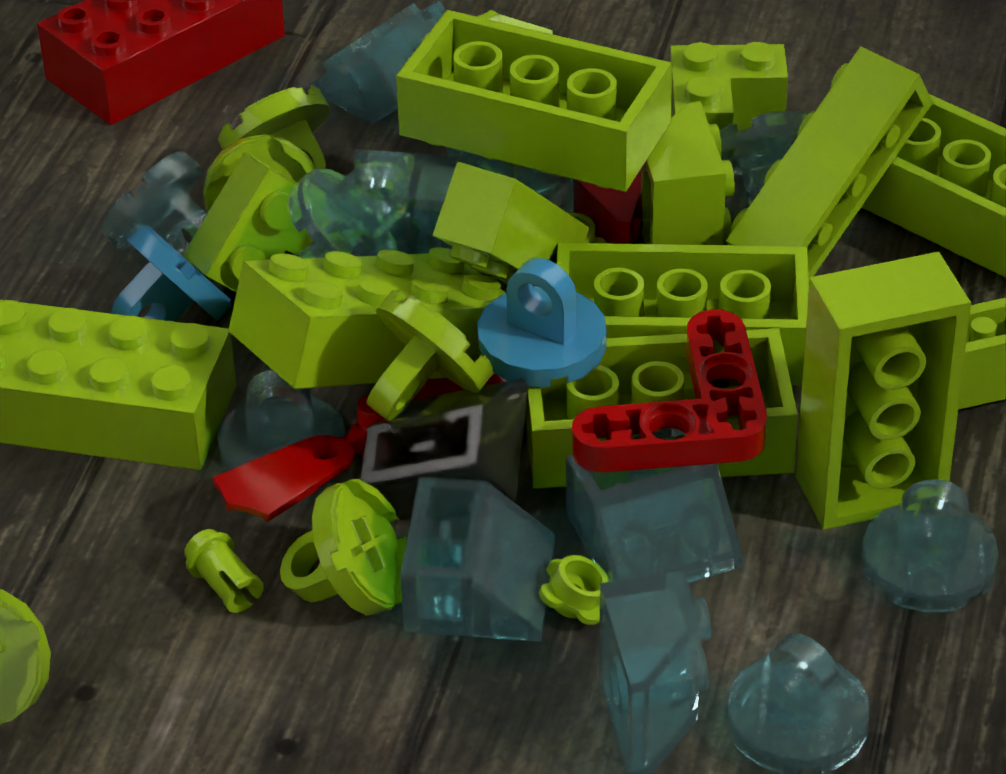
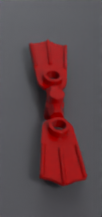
[213,374,523,522]

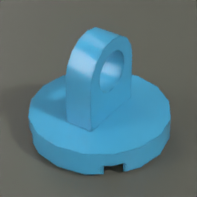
[111,224,232,322]
[477,258,607,388]

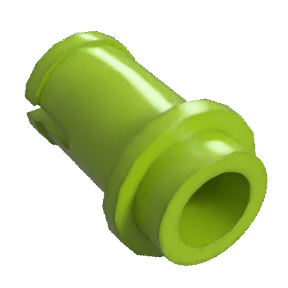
[184,529,264,613]

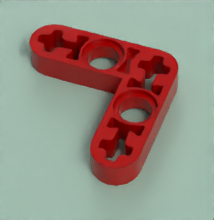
[572,309,767,473]

